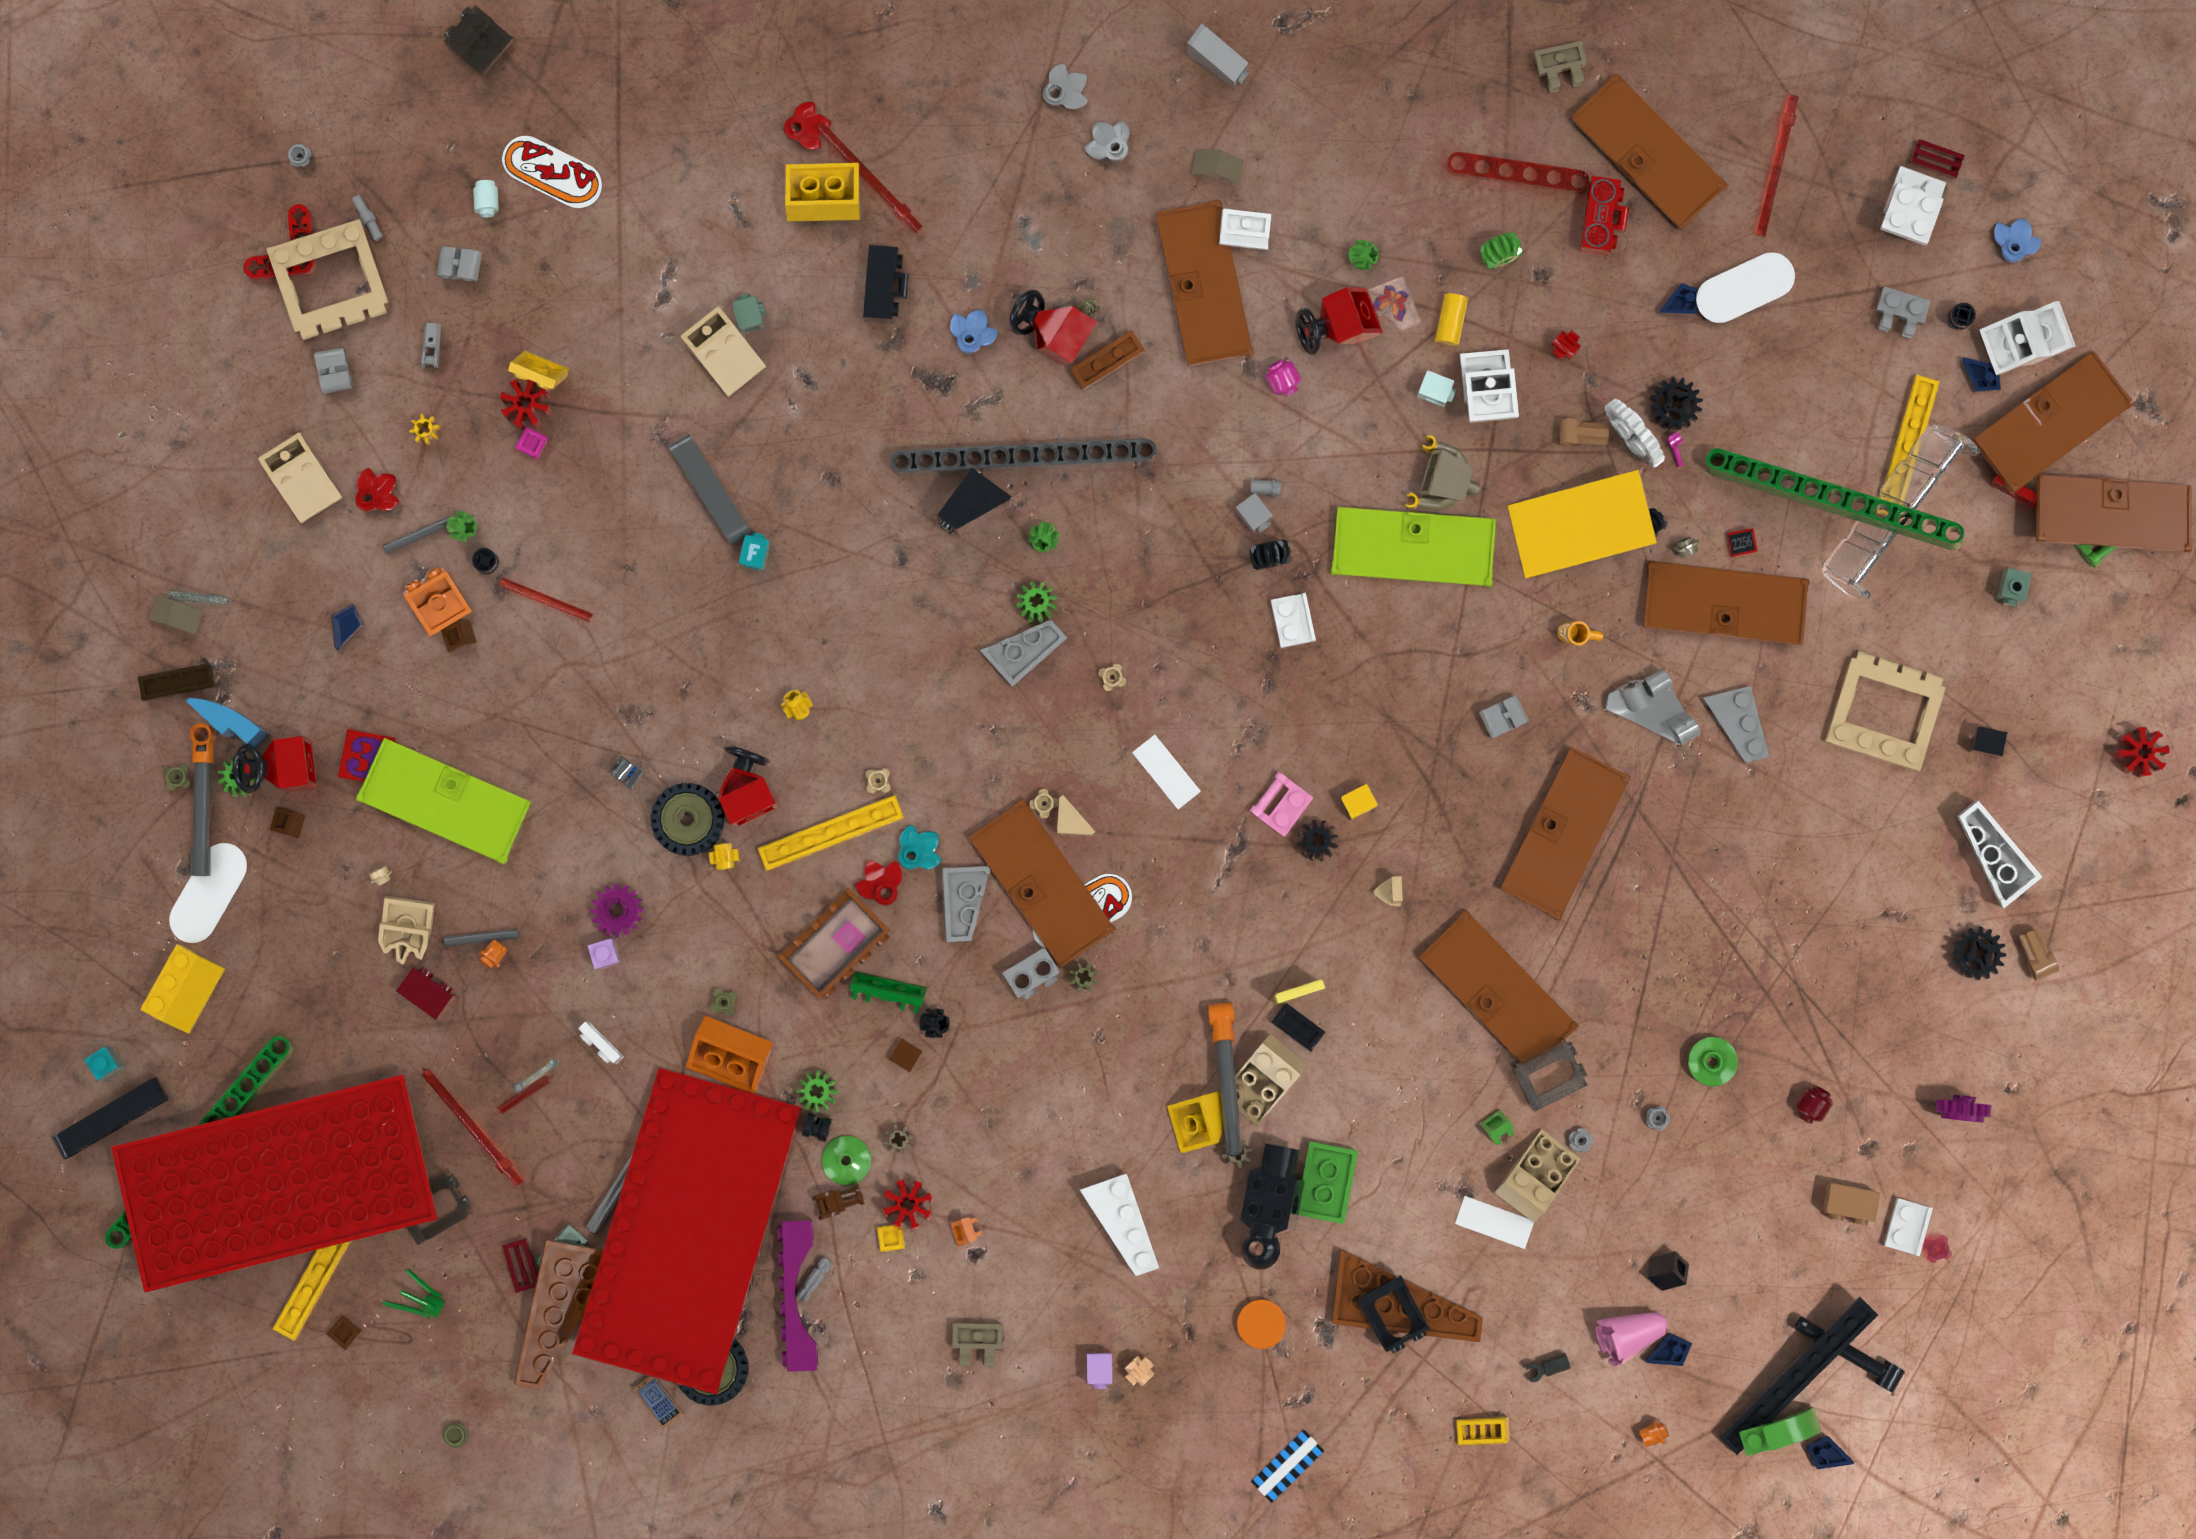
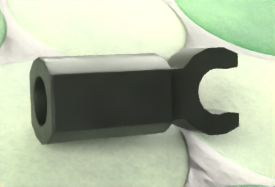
[1525,1353,1571,1382]

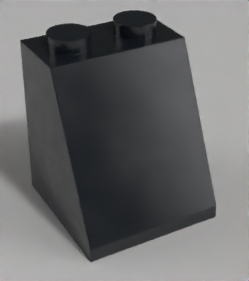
[937,468,1013,536]

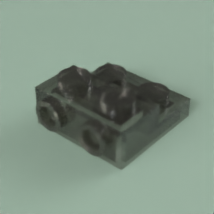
[444,5,514,76]

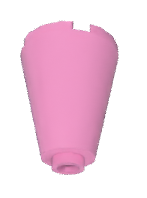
[1595,1312,1668,1367]

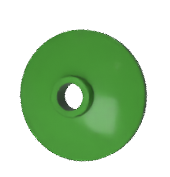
[1688,1037,1738,1087]
[822,1136,871,1185]

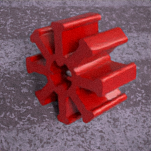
[500,379,551,430]
[2115,727,2170,778]
[883,1180,933,1231]

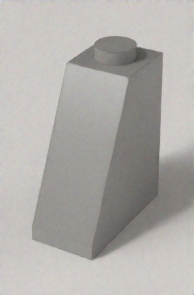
[1187,23,1249,88]

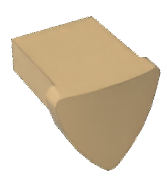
[1373,876,1403,907]

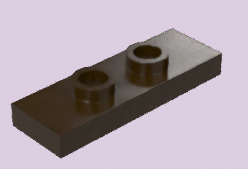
[138,663,216,701]

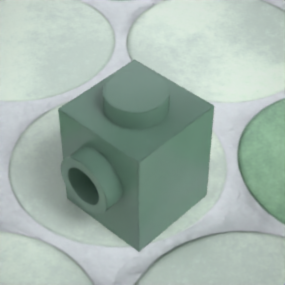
[732,294,766,334]
[1997,568,2032,607]

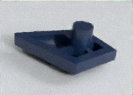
[1659,283,1699,315]
[1961,357,2001,392]
[331,603,364,650]
[1645,1333,1692,1366]
[1805,1436,1854,1469]

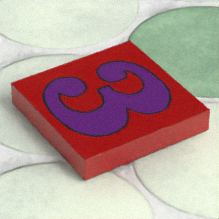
[338,729,397,782]

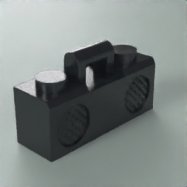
[863,245,909,323]

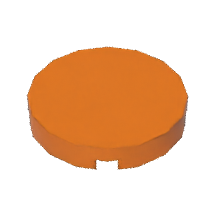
[1237,1299,1286,1349]

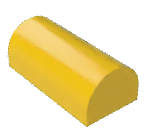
[1434,293,1468,347]

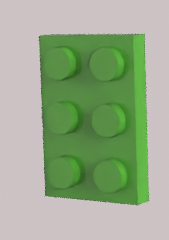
[1298,1141,1358,1224]

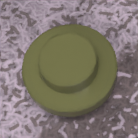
[443,1423,468,1448]

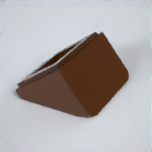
[441,620,477,652]
[270,807,305,838]

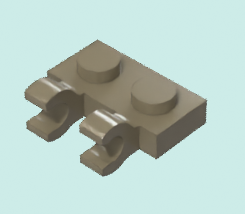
[1534,41,1587,93]
[952,1323,1003,1367]

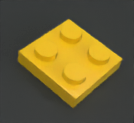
[508,351,569,389]

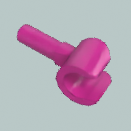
[1666,432,1684,467]

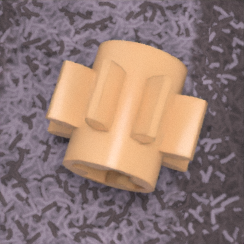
[1124,1355,1155,1387]

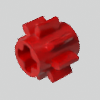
[1551,330,1581,360]

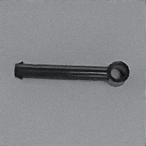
[1794,1316,1906,1393]

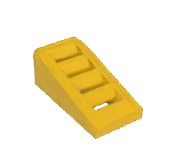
[1456,1416,1510,1445]

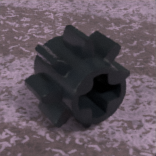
[919,1008,950,1038]

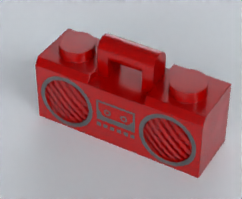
[1580,176,1629,256]

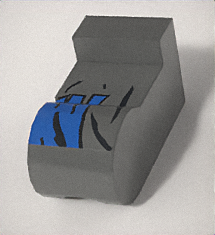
[609,756,645,790]

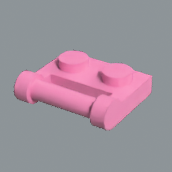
[1249,772,1314,837]

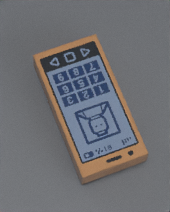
[633,1376,683,1428]

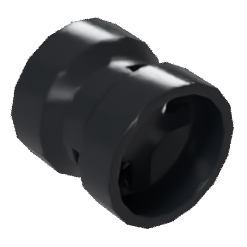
[1947,303,1976,331]
[472,548,500,575]
[802,1112,833,1143]

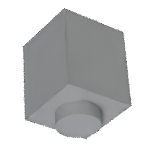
[1235,493,1273,533]

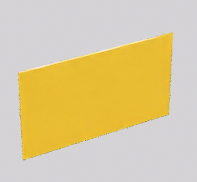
[1508,470,1657,579]

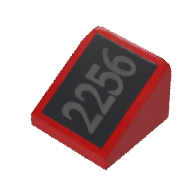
[1727,528,1757,558]

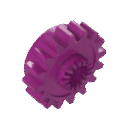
[590,884,645,938]
[1935,1095,1992,1123]

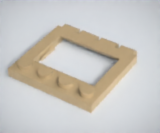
[266,219,388,340]
[1825,651,1946,772]

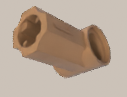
[1559,418,1609,446]
[2017,928,2059,981]

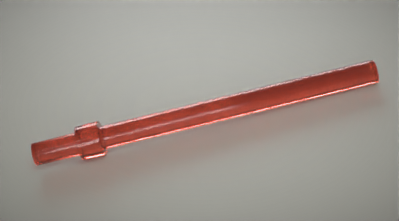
[1756,95,1799,238]
[816,121,923,233]
[422,1069,524,1188]

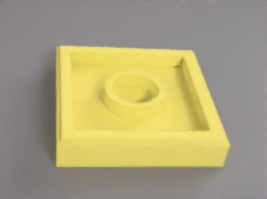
[1274,979,1325,1005]

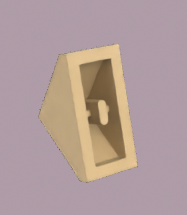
[1057,795,1096,837]

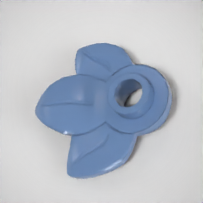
[1994,219,2041,263]
[950,310,998,354]

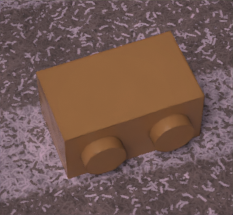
[1822,1183,1880,1226]

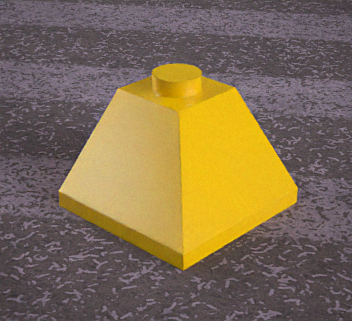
[1167,1091,1224,1153]

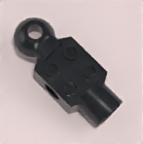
[1240,1143,1305,1270]

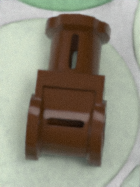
[812,1184,865,1220]

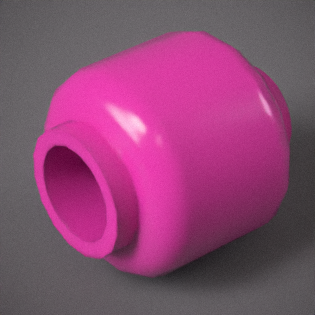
[1265,359,1301,397]

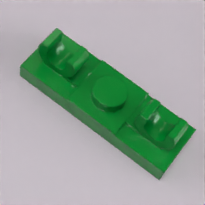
[850,972,927,1014]

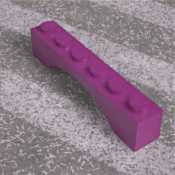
[778,1220,819,1372]

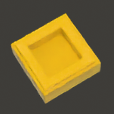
[877,1225,905,1252]

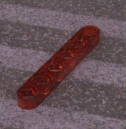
[1447,152,1589,194]

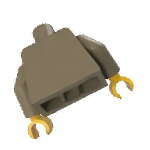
[1405,435,1480,510]

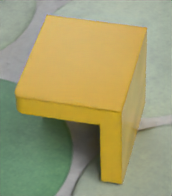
[1341,784,1378,820]

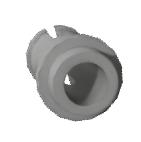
[1251,478,1281,498]

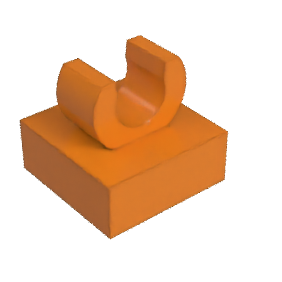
[950,1217,982,1246]

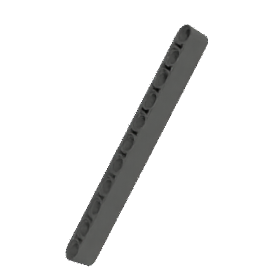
[890,439,1157,476]

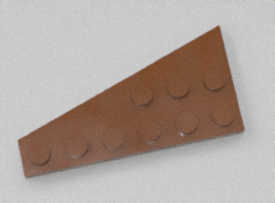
[514,1239,604,1389]
[1332,1249,1483,1342]

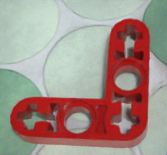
[243,204,316,280]

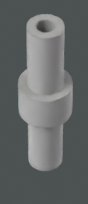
[352,195,383,241]

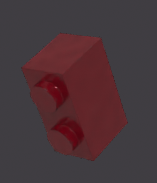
[396,967,456,1021]

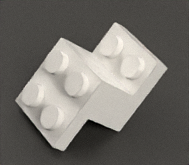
[1880,166,1946,246]
[1980,301,2076,375]
[1459,349,1519,423]

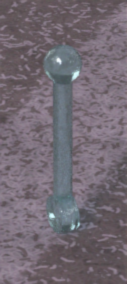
[513,1059,558,1093]

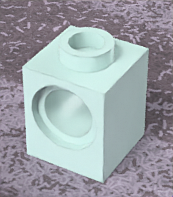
[1417,370,1456,407]

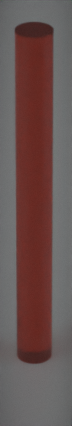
[499,578,594,623]

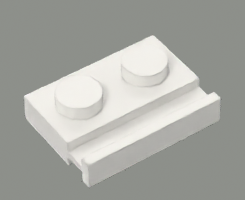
[1219,209,1271,250]
[1271,593,1316,649]
[578,1022,624,1064]
[1883,1198,1933,1256]

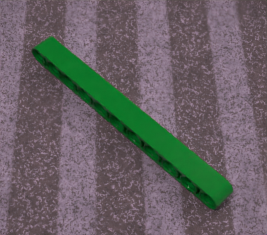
[1706,448,1965,550]
[105,1036,294,1249]

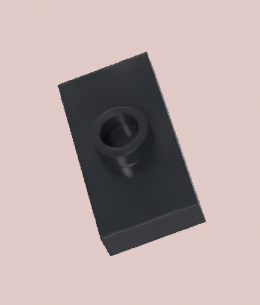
[1271,1003,1325,1052]

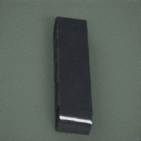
[52,1077,169,1160]

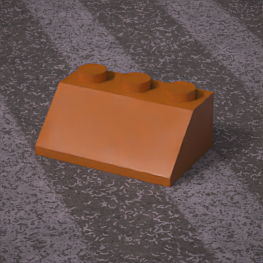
[686,1015,774,1094]

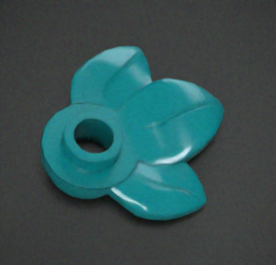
[898,825,942,870]

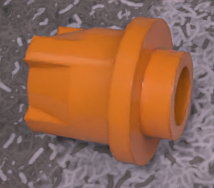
[478,939,507,969]
[1639,1420,1669,1447]

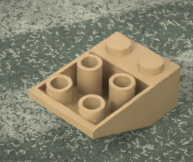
[680,306,766,397]
[258,432,343,524]
[1235,1034,1308,1126]
[1495,1129,1581,1222]

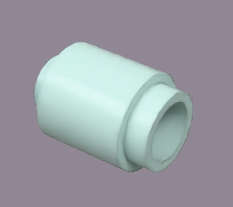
[473,180,499,218]

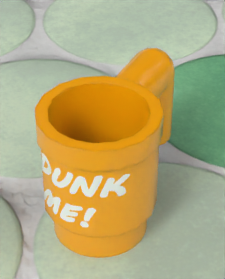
[1557,621,1604,646]

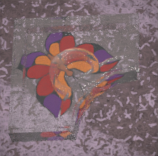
[1368,277,1421,331]

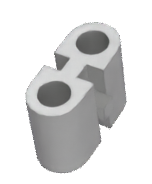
[436,247,482,282]
[315,347,353,394]
[1479,695,1529,739]

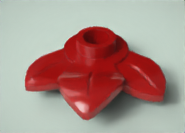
[783,102,831,150]
[355,468,399,512]
[855,860,902,906]

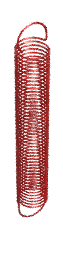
[493,1074,554,1115]

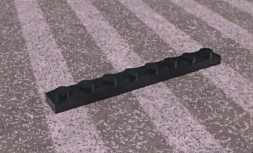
[1719,1296,1878,1455]

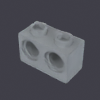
[1003,947,1060,1000]

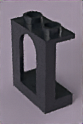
[1356,1275,1430,1354]

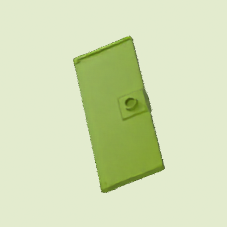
[1330,507,1496,587]
[356,738,531,865]

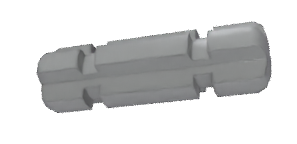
[796,1257,833,1302]

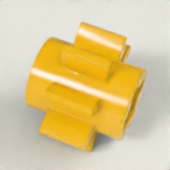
[409,414,441,445]
[781,690,813,720]
[708,843,739,870]

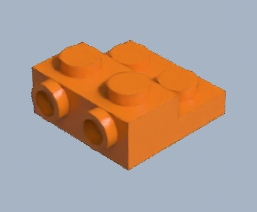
[403,567,472,637]

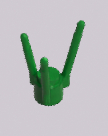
[382,1269,446,1319]

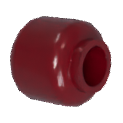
[1796,1085,1833,1124]

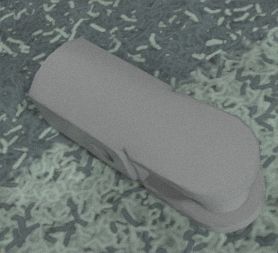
[421,323,441,368]

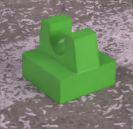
[1480,1110,1514,1145]

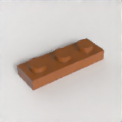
[1070,330,1145,391]

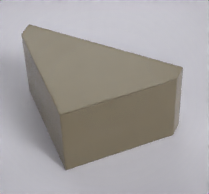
[1191,150,1244,185]
[148,597,203,635]

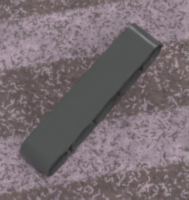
[667,433,751,545]

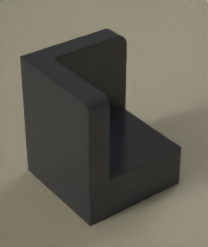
[1969,727,2008,759]
[1648,1251,1689,1291]

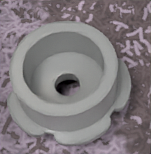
[287,144,312,167]
[1646,1106,1670,1131]
[1569,1128,1593,1153]

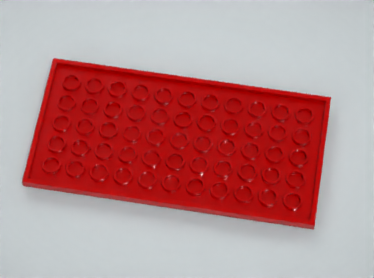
[572,1068,801,1395]
[111,1074,438,1293]

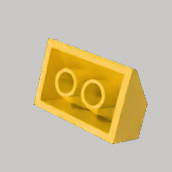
[785,163,860,221]
[140,944,225,1034]

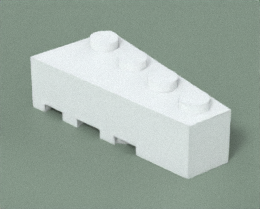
[1957,800,2042,908]
[1080,1173,1159,1276]

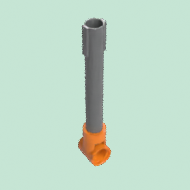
[190,723,217,876]
[1208,1002,1243,1156]

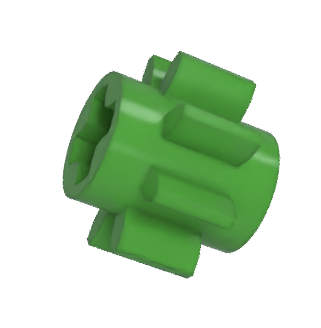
[1348,239,1379,270]
[446,511,477,542]
[1028,522,1060,552]

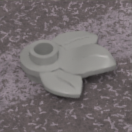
[1043,63,1087,109]
[1084,121,1130,162]

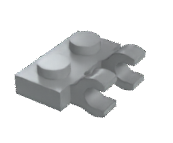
[1876,286,1931,339]

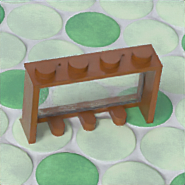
[778,888,890,999]

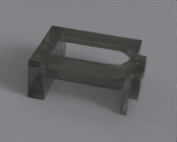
[1509,1037,1587,1112]
[407,1172,473,1245]

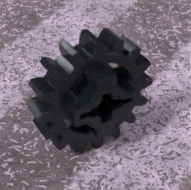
[1649,377,1703,431]
[1951,927,2007,981]

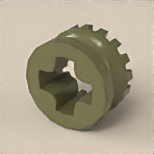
[1076,298,1100,316]

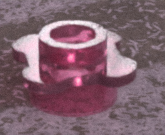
[1924,1235,1952,1263]

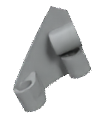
[1605,668,1701,745]

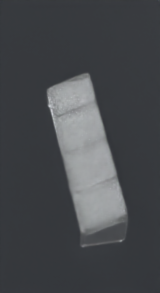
[1822,424,1981,599]

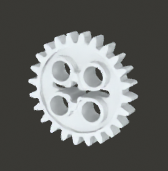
[1605,398,1665,468]

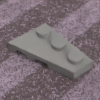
[980,620,1067,687]
[1702,686,1770,764]
[942,866,991,943]

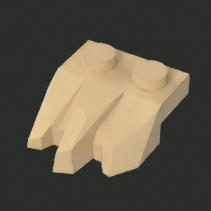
[378,896,435,965]

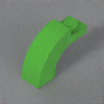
[1739,1407,1822,1456]

